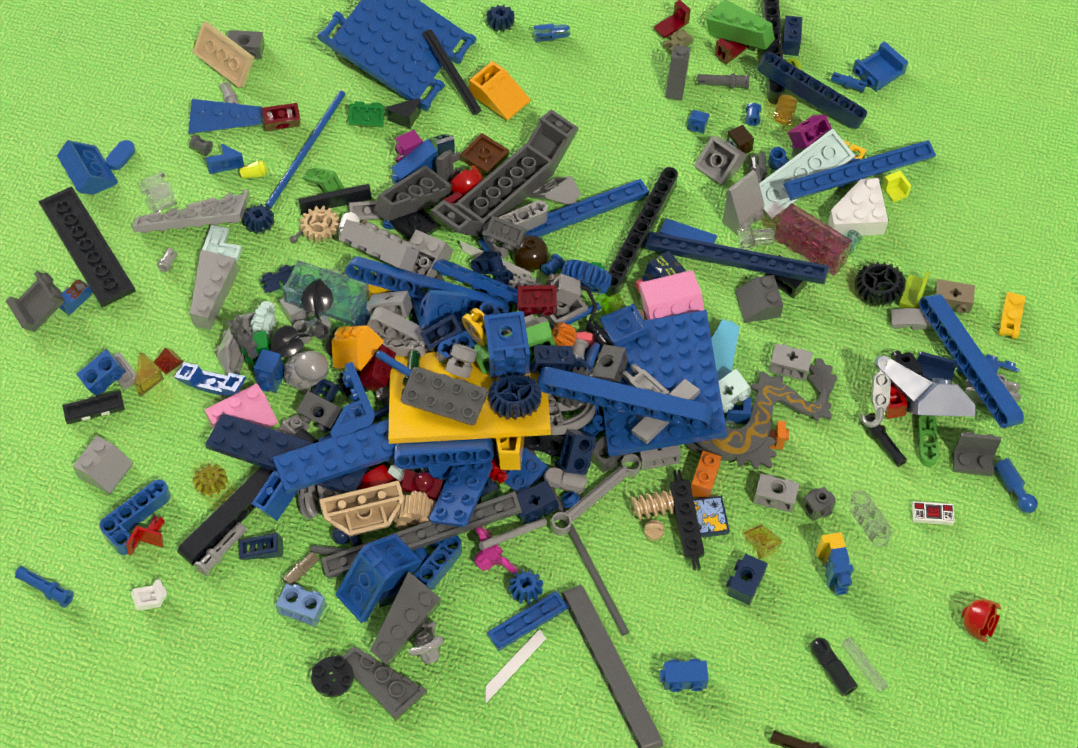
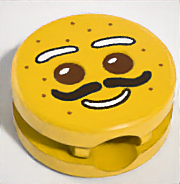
[462,308,487,346]

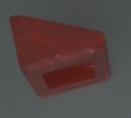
[154,348,183,374]

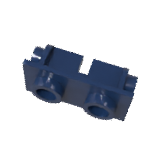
[259,265,299,294]

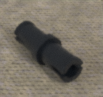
[586,320,614,348]

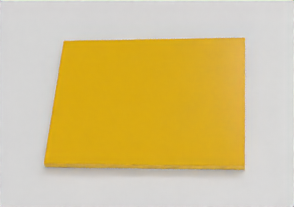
[389,351,551,444]

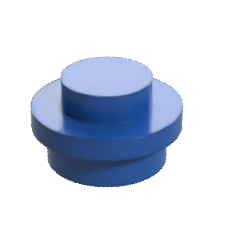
[561,491,580,509]

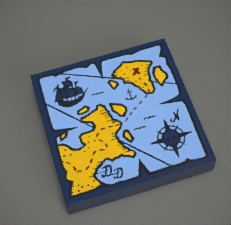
[694,496,730,538]

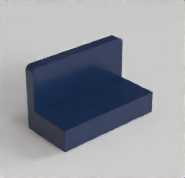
[917,351,957,382]

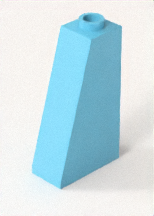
[711,319,740,394]

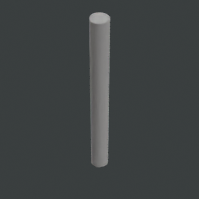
[479,518,547,550]

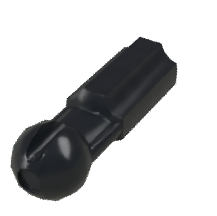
[810,637,858,697]

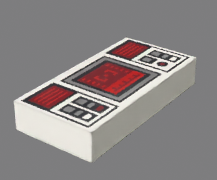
[912,501,954,525]

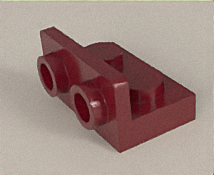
[518,285,557,316]

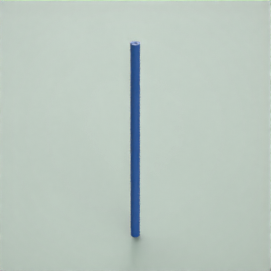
[265,91,346,209]

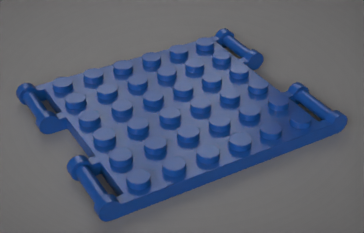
[317,0,477,111]

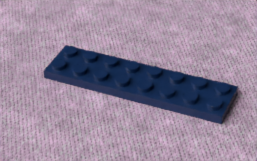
[205,413,369,494]

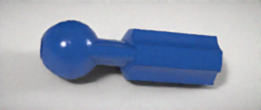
[994,458,1038,513]

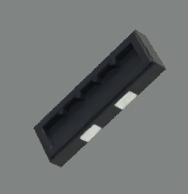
[62,391,125,425]

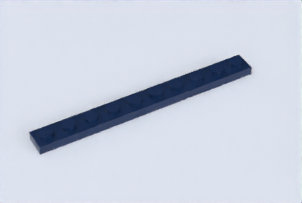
[645,232,829,285]

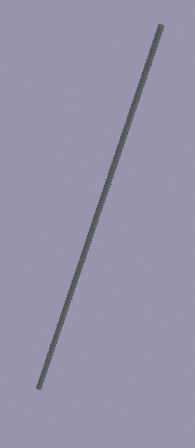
[435,273,629,636]

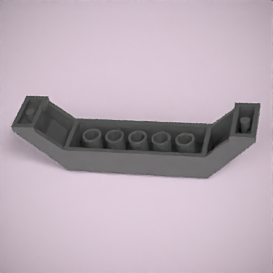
[431,109,578,237]

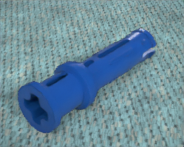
[15,566,74,608]

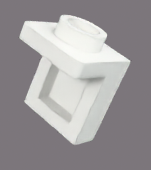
[131,579,167,611]

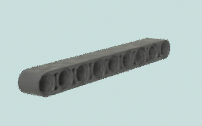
[562,584,663,748]

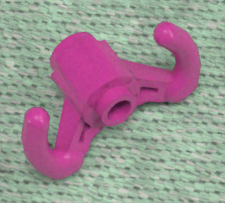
[473,526,519,573]

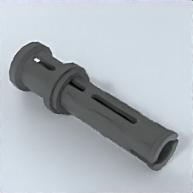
[697,73,750,90]

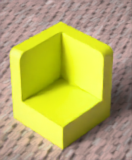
[882,171,911,202]

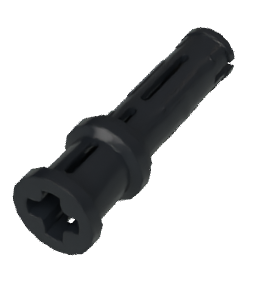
[860,413,907,467]

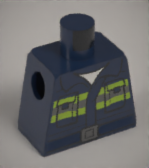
[642,251,686,282]

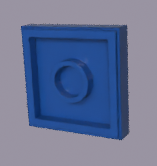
[599,303,649,347]

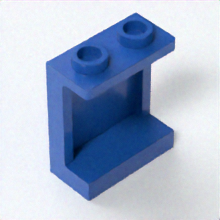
[852,41,908,92]

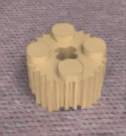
[393,491,436,530]

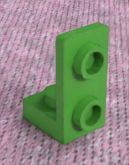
[303,168,345,193]

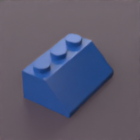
[57,140,118,195]

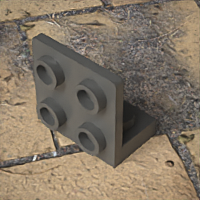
[953,432,1001,477]

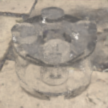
[138,171,177,213]

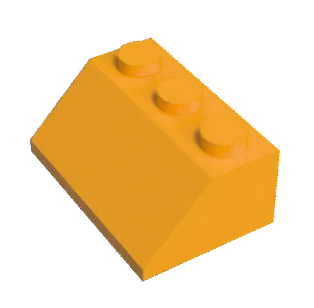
[332,326,384,371]

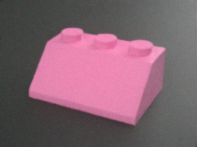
[639,270,704,320]
[205,384,278,429]

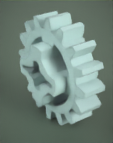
[251,301,277,338]

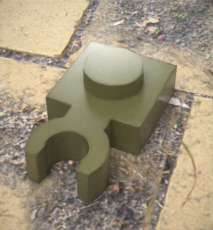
[663,28,694,54]

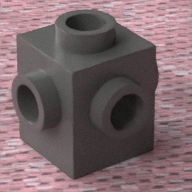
[802,486,836,521]

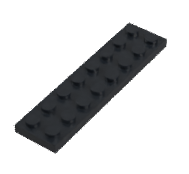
[38,186,136,308]

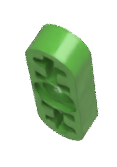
[917,415,939,467]

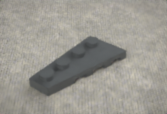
[342,646,427,721]

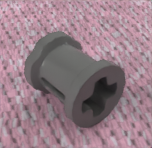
[189,135,213,156]

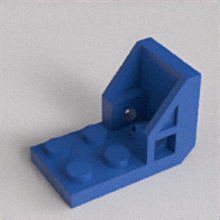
[411,290,469,330]
[330,362,375,438]
[335,534,422,623]

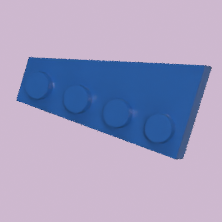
[188,99,263,135]

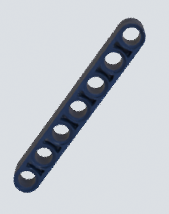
[757,52,867,129]

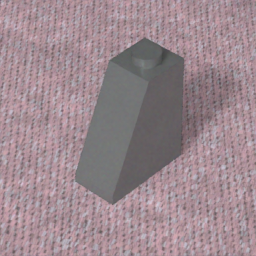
[665,45,691,101]

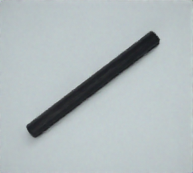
[423,29,481,115]

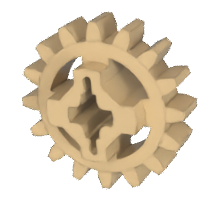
[300,206,340,243]

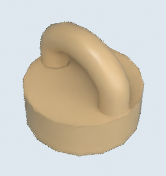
[644,520,664,541]

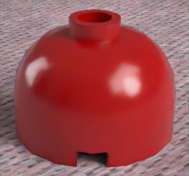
[451,165,483,197]
[962,599,1001,642]

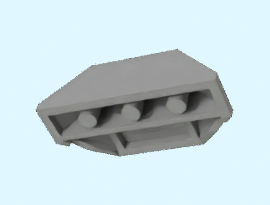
[215,312,254,376]

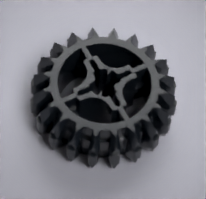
[855,260,906,307]

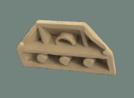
[319,481,404,536]

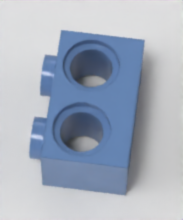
[276,584,326,627]

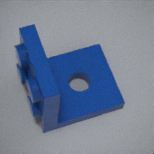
[484,311,530,379]

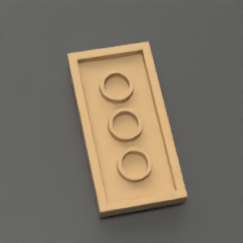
[193,22,255,88]

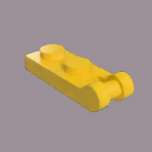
[998,292,1026,340]

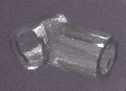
[736,226,775,250]

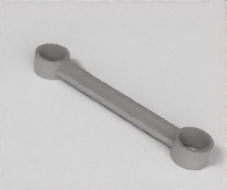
[551,454,641,536]

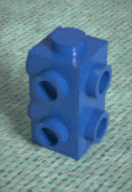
[659,659,709,692]

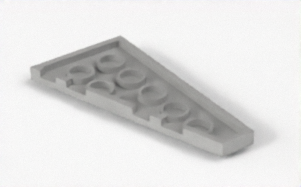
[133,189,250,233]

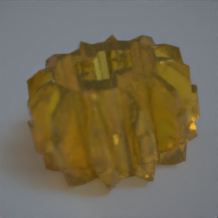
[774,94,798,125]
[193,463,228,498]

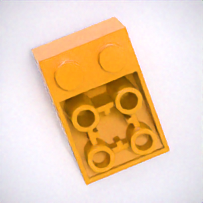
[469,61,531,121]

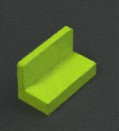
[898,271,930,309]

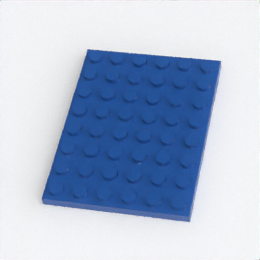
[598,310,728,457]

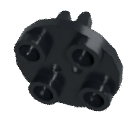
[311,655,354,698]

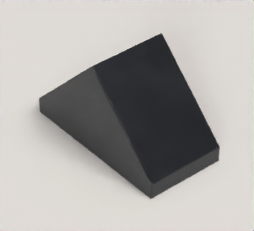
[386,98,421,129]

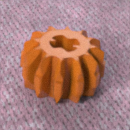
[552,322,577,347]

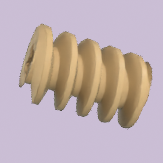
[630,489,674,521]

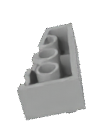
[338,219,419,271]
[190,250,239,330]

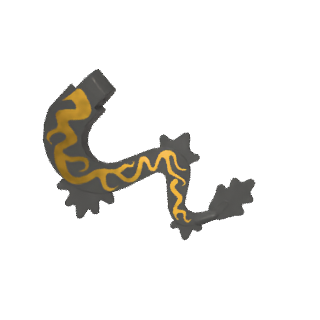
[686,358,838,470]

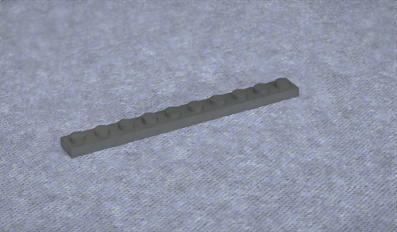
[321,492,522,579]

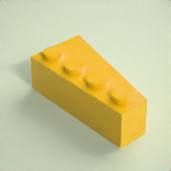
[494,436,525,470]

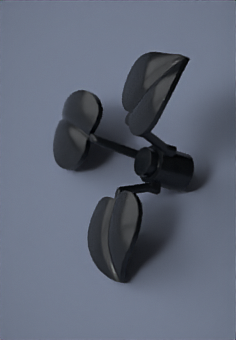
[270,279,340,357]

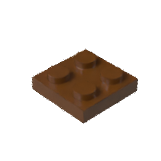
[460,133,509,176]

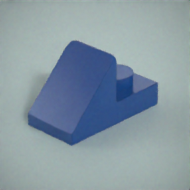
[206,144,244,174]

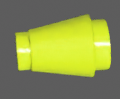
[240,160,267,179]

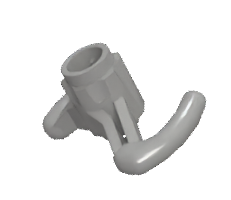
[409,620,444,664]

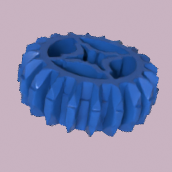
[562,259,612,294]

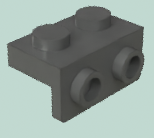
[482,216,527,251]

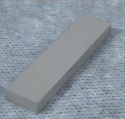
[632,379,700,444]

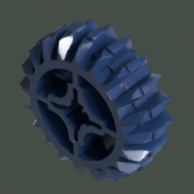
[487,373,542,420]

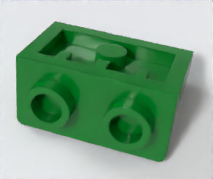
[348,101,386,128]

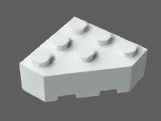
[828,178,888,237]

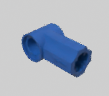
[768,147,790,170]

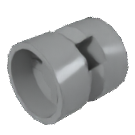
[445,343,478,378]

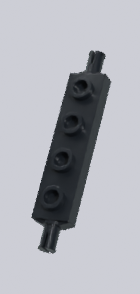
[669,470,705,571]

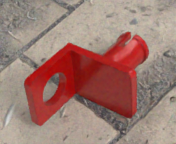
[126,516,165,555]

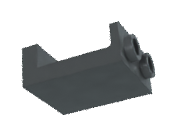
[6,271,65,332]

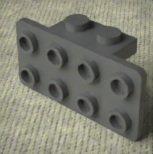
[401,367,488,426]

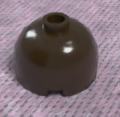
[512,235,549,273]

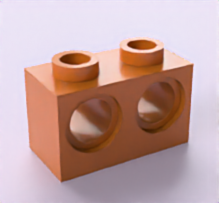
[691,451,722,498]

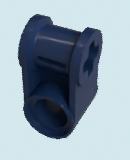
[471,251,507,275]

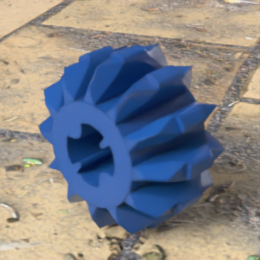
[509,569,543,604]

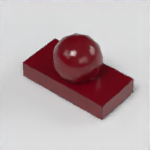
[400,469,443,501]

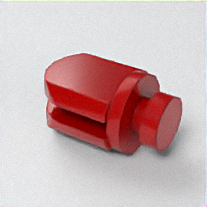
[489,457,508,483]

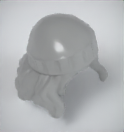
[283,350,328,394]

